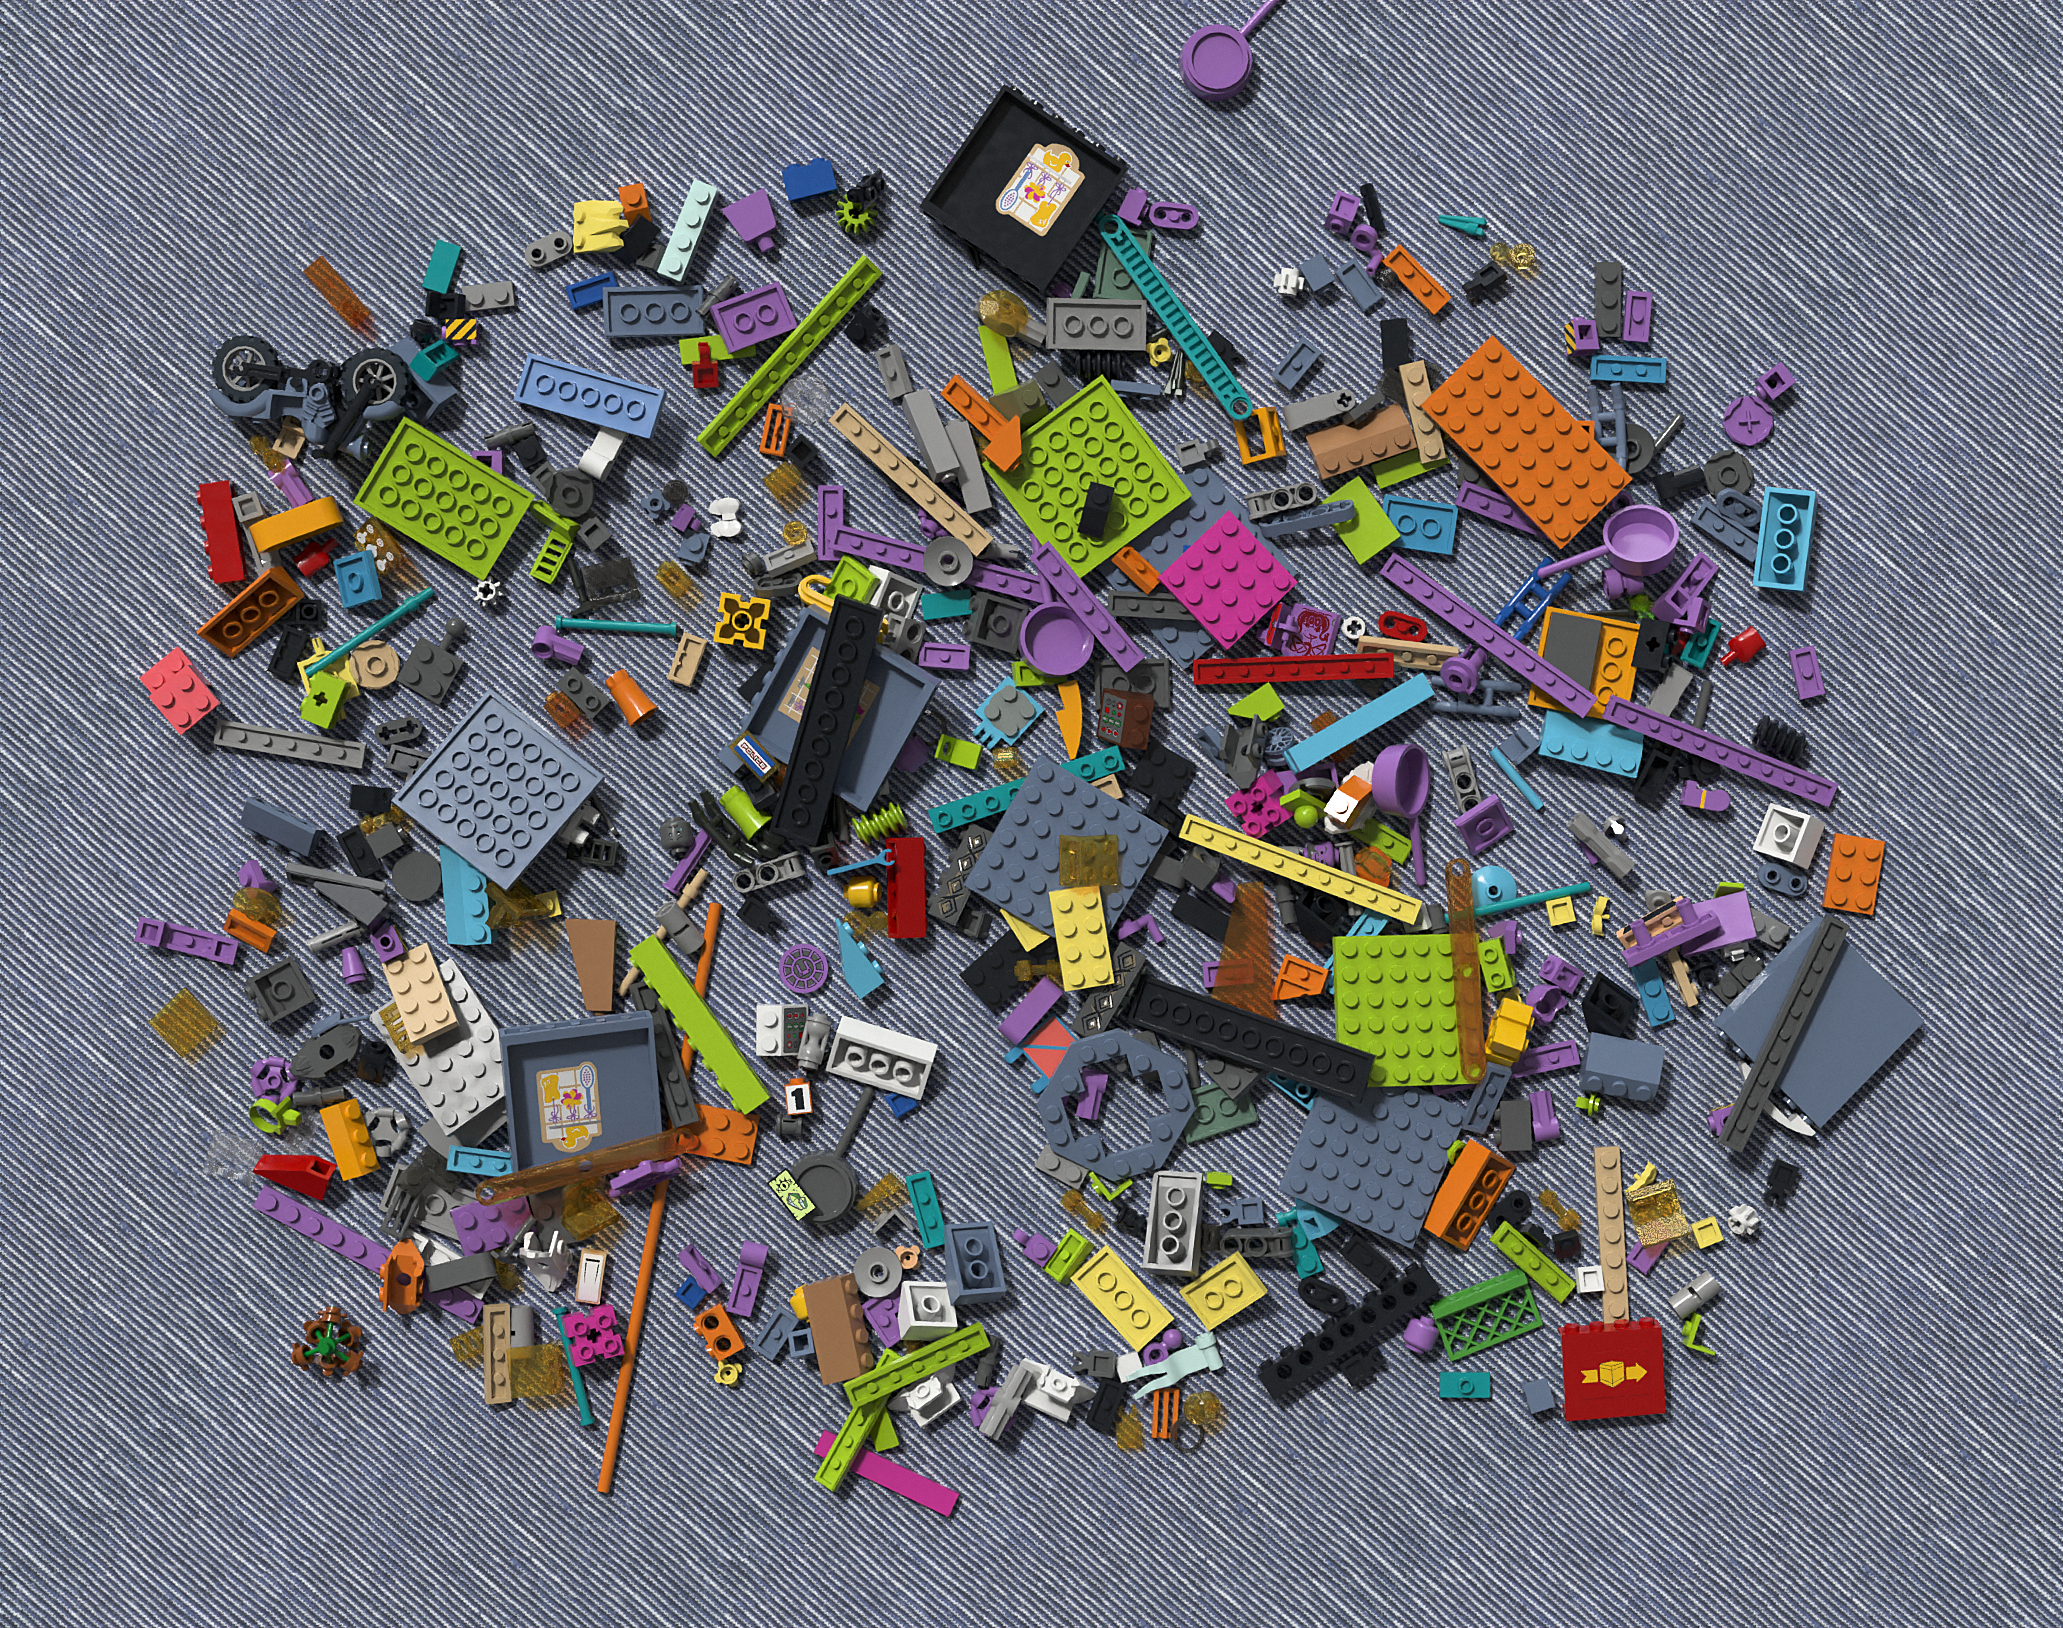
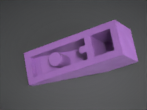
[1650,551,1719,623]

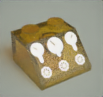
[353,515,410,577]

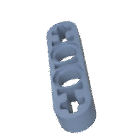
[1259,500,1357,537]

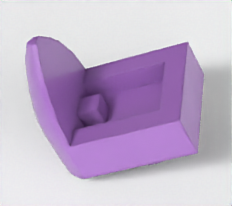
[237,860,278,898]
[1488,921,1522,954]

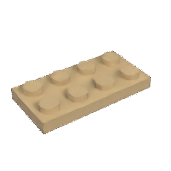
[382,942,460,1047]

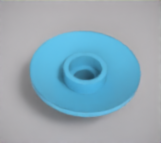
[1467,866,1517,915]

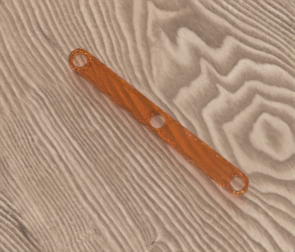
[1445,858,1486,1081]
[475,1127,695,1206]

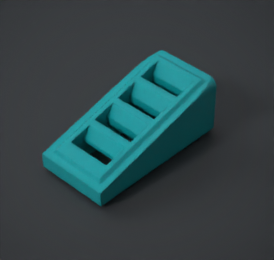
[410,339,460,381]

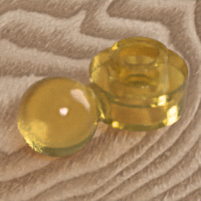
[1490,242,1535,269]
[843,911,888,936]
[488,1248,520,1291]

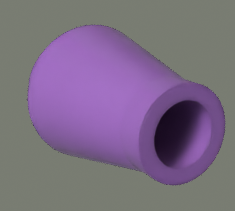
[341,947,367,985]

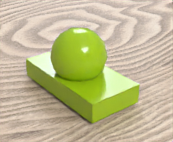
[1280,789,1327,829]

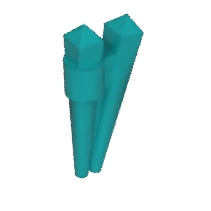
[1438,215,1487,237]

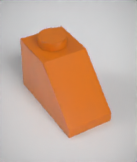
[618,182,653,227]
[982,415,1022,474]
[1324,775,1373,830]

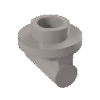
[1603,815,1627,841]
[1644,889,1671,911]

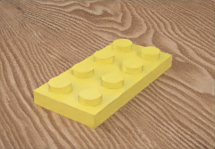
[1048,884,1114,992]
[1070,1244,1174,1352]

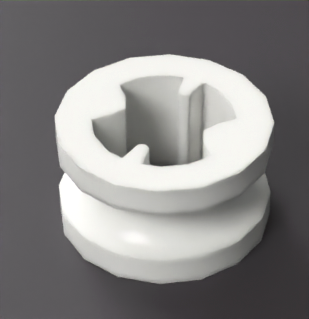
[1342,616,1365,639]

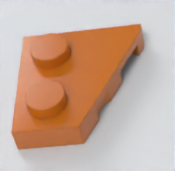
[1270,954,1332,1001]

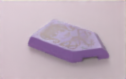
[1280,602,1342,656]

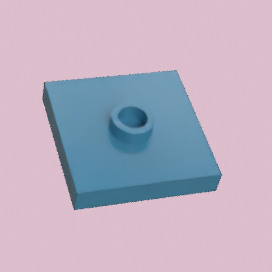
[333,550,383,610]

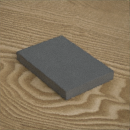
[1543,612,1602,691]
[1094,658,1170,710]

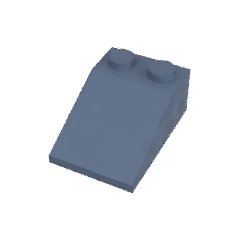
[944,1221,1007,1306]

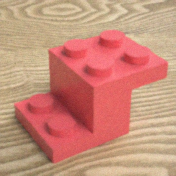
[139,646,221,736]

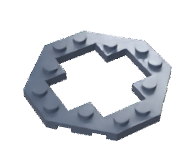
[1037,1028,1195,1181]

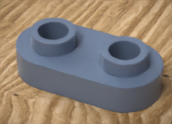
[1715,488,1762,527]
[1757,863,1807,896]

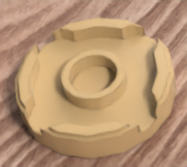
[349,640,400,690]

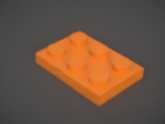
[1822,833,1885,915]
[677,1103,760,1165]

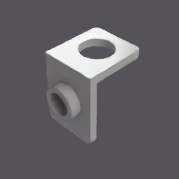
[871,1206,915,1234]

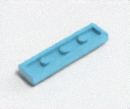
[1323,908,1392,995]

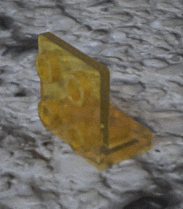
[1059,834,1118,887]
[561,1169,620,1242]
[1625,1178,1690,1249]
[506,1339,565,1398]

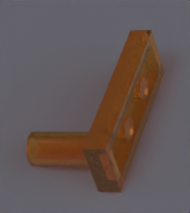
[303,255,372,329]

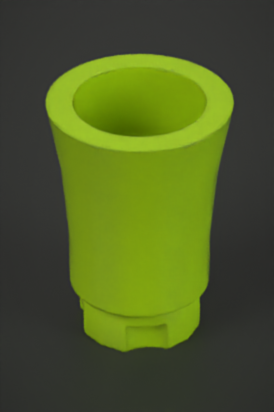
[719,785,773,841]

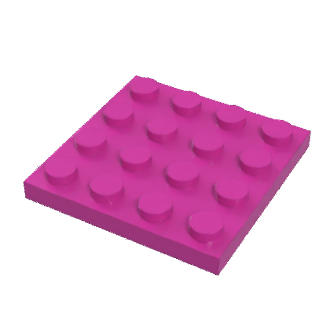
[1157,510,1298,651]

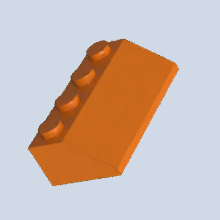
[1422,1139,1516,1251]

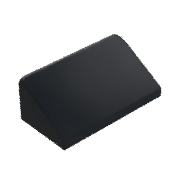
[1380,318,1409,371]

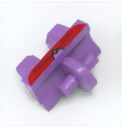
[1255,602,1299,650]

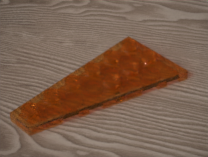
[1211,881,1275,1019]

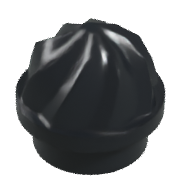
[409,319,435,344]

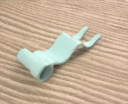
[1126,1331,1224,1400]

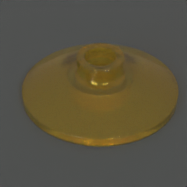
[979,290,1028,335]
[233,887,282,925]

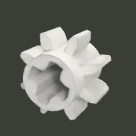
[1273,268,1305,297]
[472,576,504,607]
[1720,942,1749,962]
[1727,1204,1760,1236]

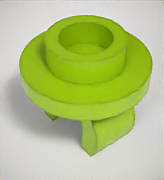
[1575,1092,1601,1117]

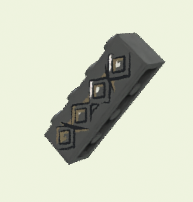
[926,823,993,926]
[1070,940,1148,1037]

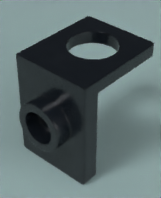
[349,784,392,813]

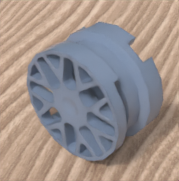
[1264,727,1297,766]

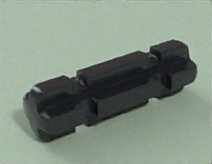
[1360,183,1385,232]

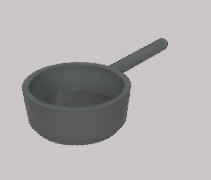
[789,1087,874,1225]

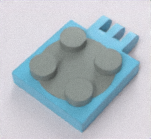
[972,676,1045,750]

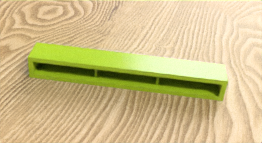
[629,933,772,1115]

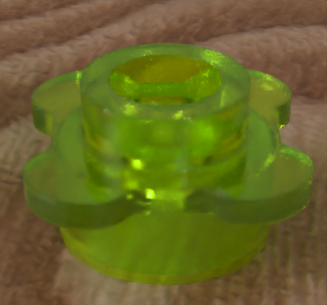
[1628,594,1654,612]

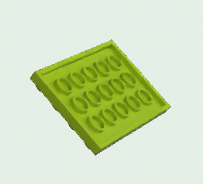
[353,416,535,581]

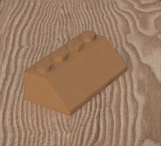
[1304,402,1417,482]
[802,1273,874,1385]

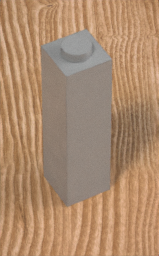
[901,388,960,484]
[944,418,992,516]

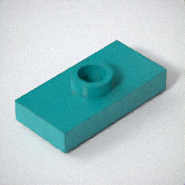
[1439,1371,1490,1398]

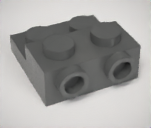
[962,592,1029,654]
[1710,954,1765,1007]
[244,956,316,1026]

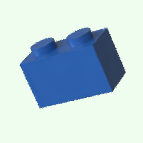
[781,157,838,205]

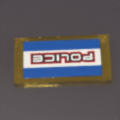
[728,729,782,783]

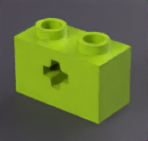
[300,671,352,729]

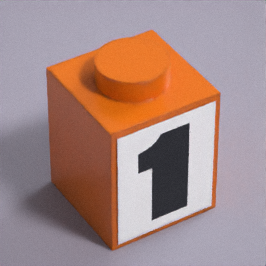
[784,1077,814,1115]

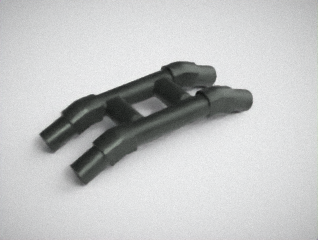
[687,789,764,868]

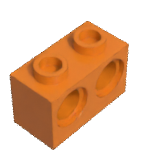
[693,1301,746,1362]

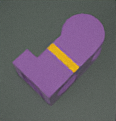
[1679,780,1730,811]

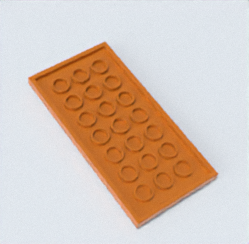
[1419,335,1633,550]

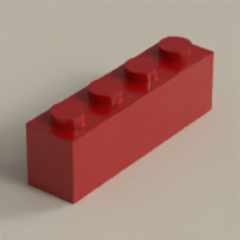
[196,480,249,585]
[886,837,928,938]

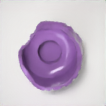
[1526,984,1567,1026]

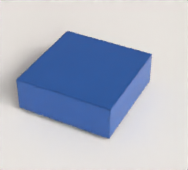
[884,1092,919,1119]
[674,1274,708,1310]

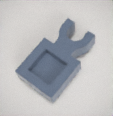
[1219,1197,1264,1225]

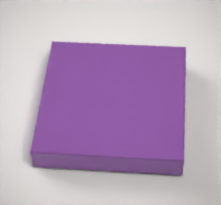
[1453,793,1515,856]

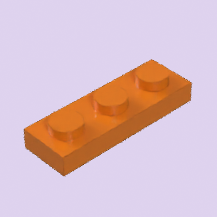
[1381,244,1452,316]
[940,374,1009,442]

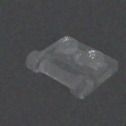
[202,1130,264,1187]

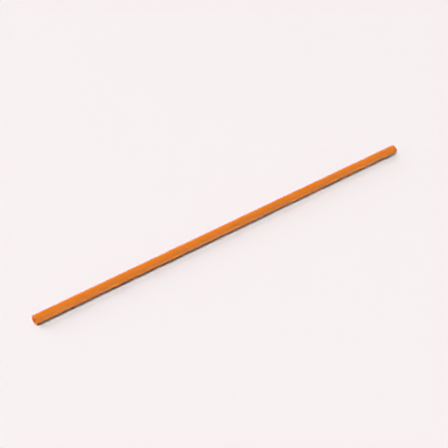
[597,902,722,1493]

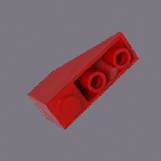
[252,1154,337,1201]

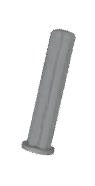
[1334,841,1363,916]

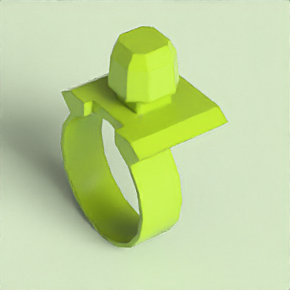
[249,1096,302,1135]

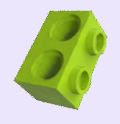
[1475,935,1518,993]

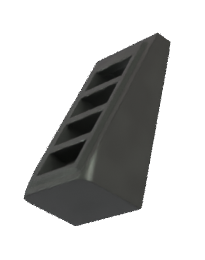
[566,837,620,867]

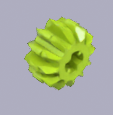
[835,194,878,235]

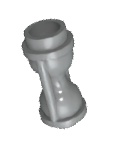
[797,1013,831,1071]

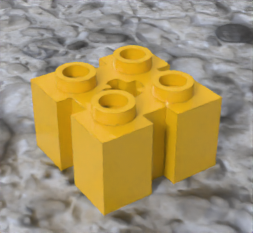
[713,592,773,651]
[1480,998,1534,1067]

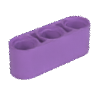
[997,976,1063,1046]

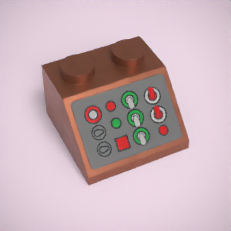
[1096,688,1154,750]

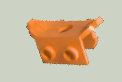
[379,1239,425,1314]

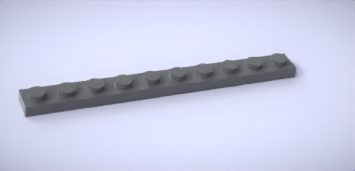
[1717,914,1850,1153]

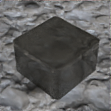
[1352,678,1388,697]

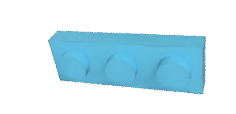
[446,1145,518,1180]

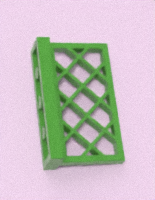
[1428,1268,1543,1361]

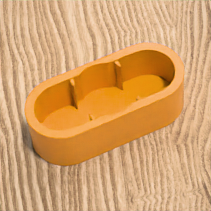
[249,496,344,554]

